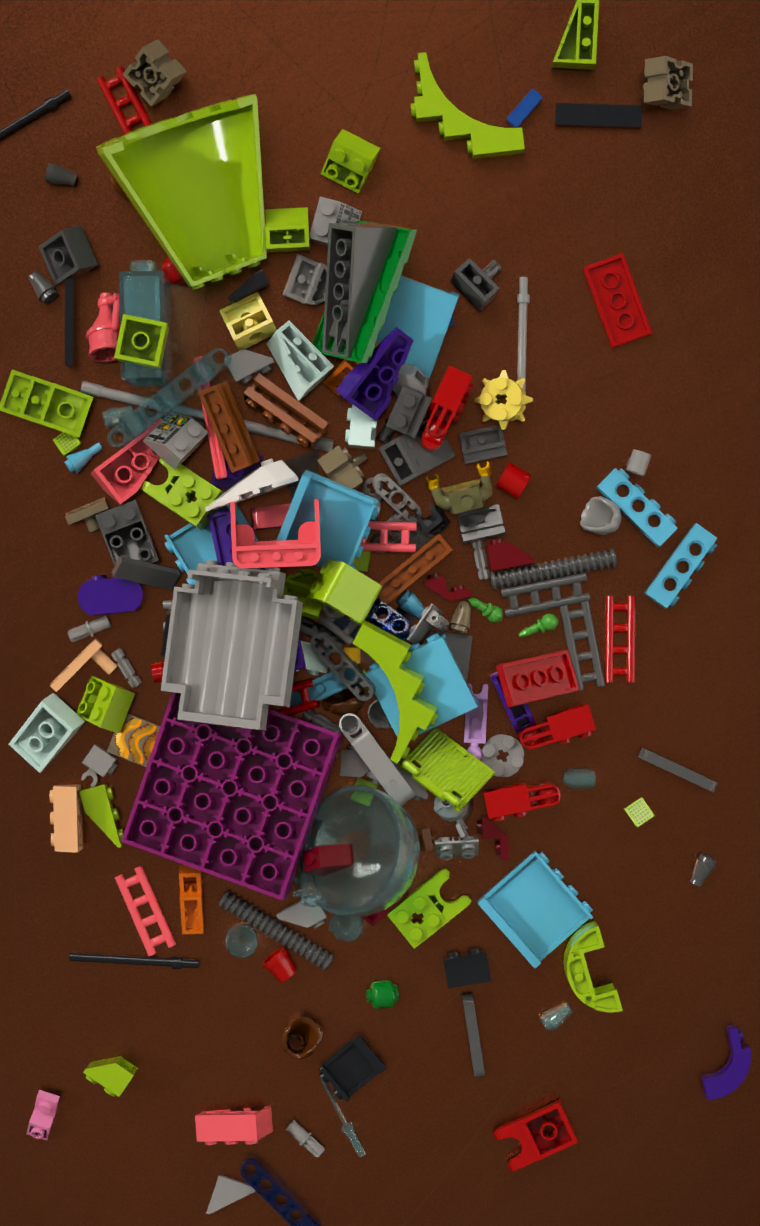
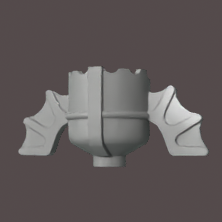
[433,792,474,839]

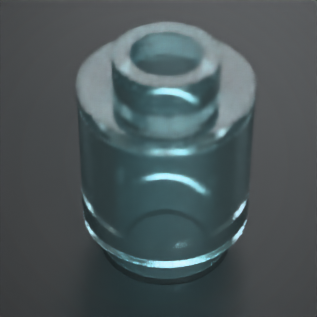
[563,768,596,790]

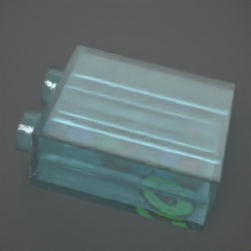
[119,260,173,387]

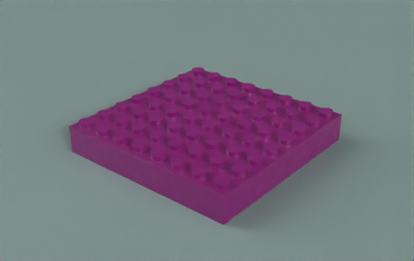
[121,692,344,900]

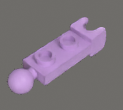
[464,683,488,760]

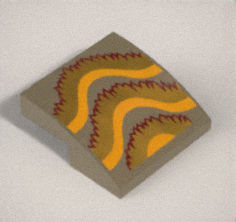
[107,713,160,767]

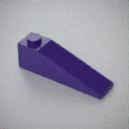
[336,327,413,421]

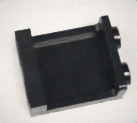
[319,1033,387,1102]

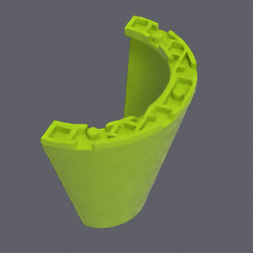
[96,94,267,290]

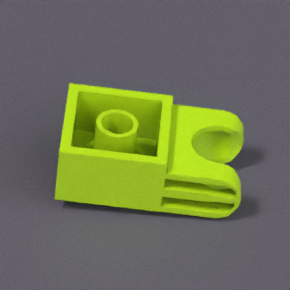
[140,457,224,531]
[387,868,472,949]

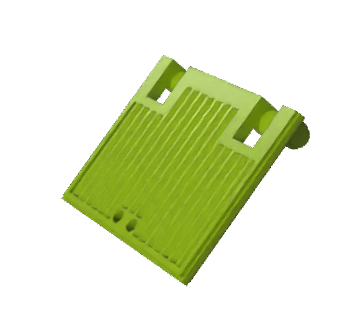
[398,727,496,813]

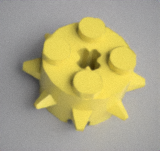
[474,370,533,430]

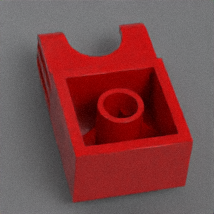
[421,365,474,451]
[518,704,596,749]
[482,782,561,822]
[493,1099,579,1171]

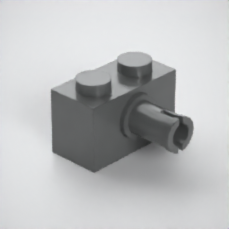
[450,258,502,311]

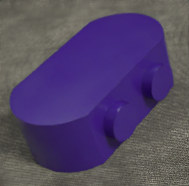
[78,575,145,615]
[490,672,536,734]

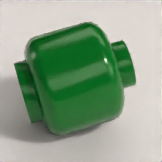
[366,980,399,1009]

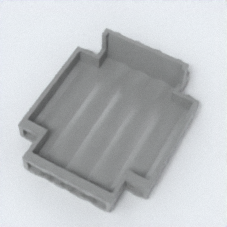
[161,560,303,731]

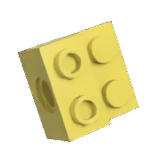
[219,292,277,351]

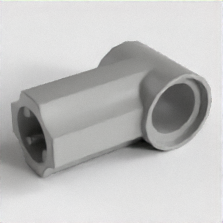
[626,449,652,476]

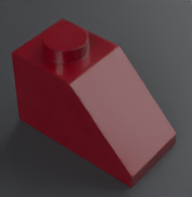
[486,538,534,572]
[303,844,354,877]

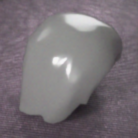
[580,496,622,535]

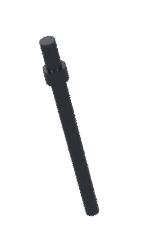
[0,89,71,139]
[69,952,199,969]

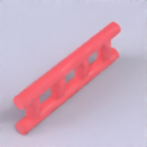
[360,521,417,553]
[114,865,176,956]

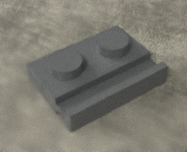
[386,385,432,438]
[459,425,507,464]
[457,504,506,544]

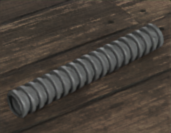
[490,549,617,591]
[218,890,334,971]

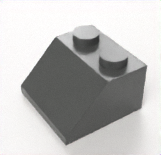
[38,225,98,286]

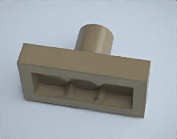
[65,497,109,532]

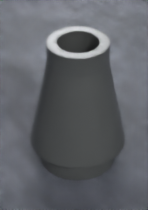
[44,163,77,186]
[28,271,58,304]
[690,853,717,887]

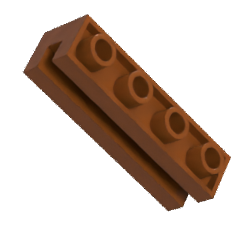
[244,373,328,449]
[198,381,260,473]
[378,534,453,605]

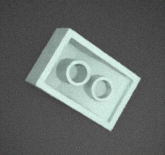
[8,693,85,773]

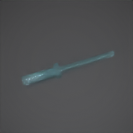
[320,1079,366,1158]

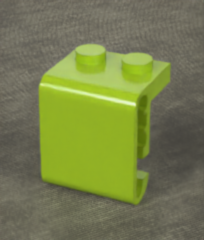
[308,559,383,625]

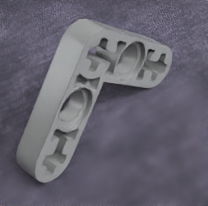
[370,473,422,553]

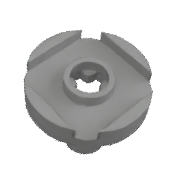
[481,734,524,777]

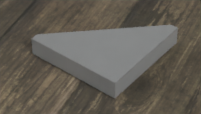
[206,1174,257,1214]

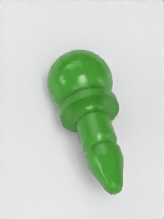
[468,597,504,623]
[519,614,558,637]

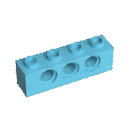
[596,468,677,547]
[644,523,717,609]

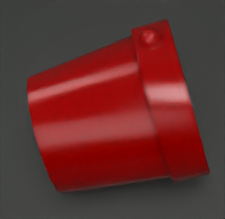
[262,947,297,983]

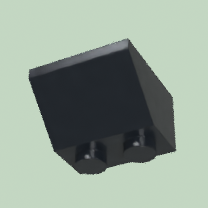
[443,948,491,989]

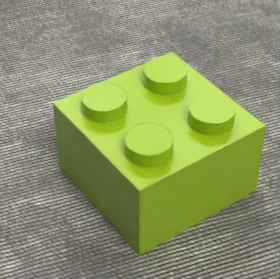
[114,314,169,370]

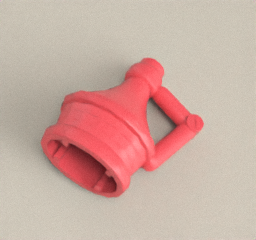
[86,293,124,362]

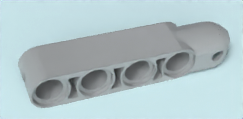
[339,713,416,808]

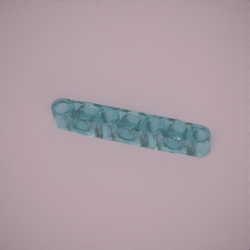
[107,348,231,447]

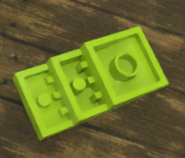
[0,369,93,438]

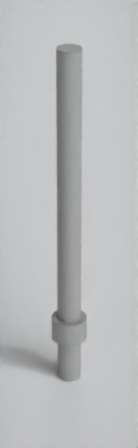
[517,277,530,392]

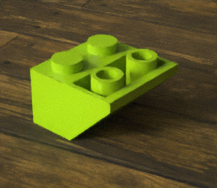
[321,129,381,194]
[265,207,310,253]
[76,675,135,733]
[83,1056,138,1097]

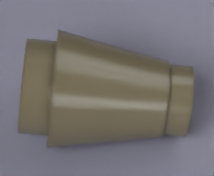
[449,601,472,634]

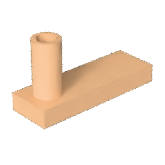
[50,638,118,692]

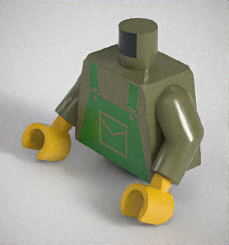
[426,461,493,514]

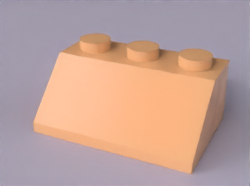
[49,784,83,853]

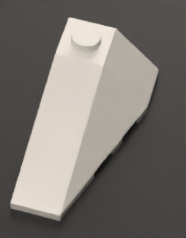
[205,459,298,512]

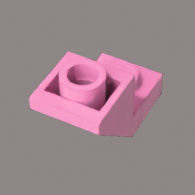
[27,1090,60,1140]

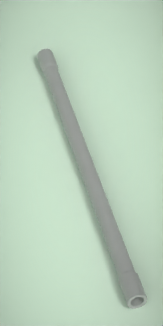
[80,381,334,452]

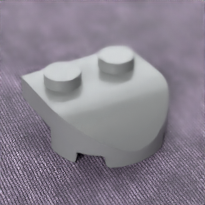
[282,255,327,305]

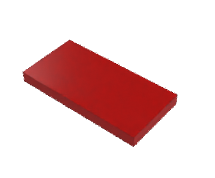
[582,253,653,349]
[496,650,580,708]

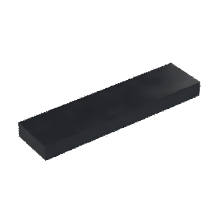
[555,103,642,129]
[65,279,76,368]

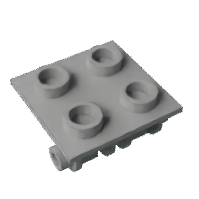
[407,603,450,645]
[435,836,479,860]

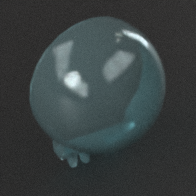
[293,785,420,917]

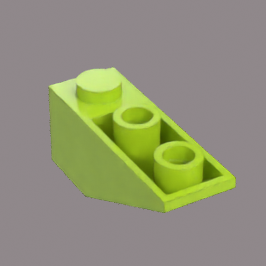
[79,783,124,848]

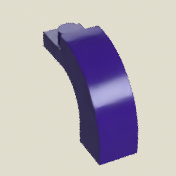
[701,1025,751,1100]

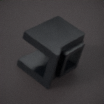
[415,503,450,535]

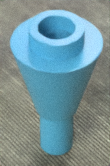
[64,442,103,474]

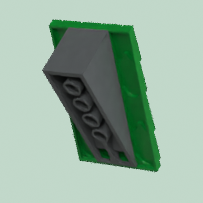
[312,221,417,363]

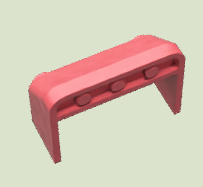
[230,499,321,568]

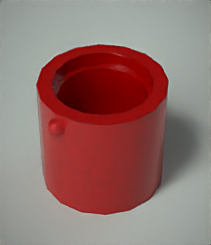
[496,462,532,499]

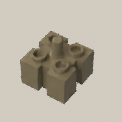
[122,39,187,106]
[643,56,693,110]
[317,446,368,490]

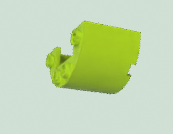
[563,920,623,1013]

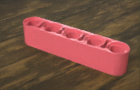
[250,504,291,530]

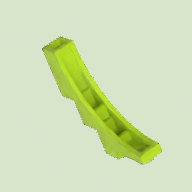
[410,52,525,159]
[353,620,438,764]

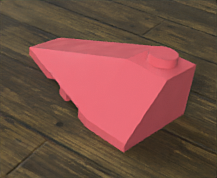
[91,419,163,505]

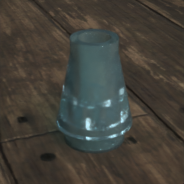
[101,405,135,429]
[539,1002,573,1032]

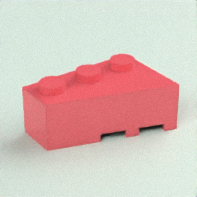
[195,1106,273,1145]

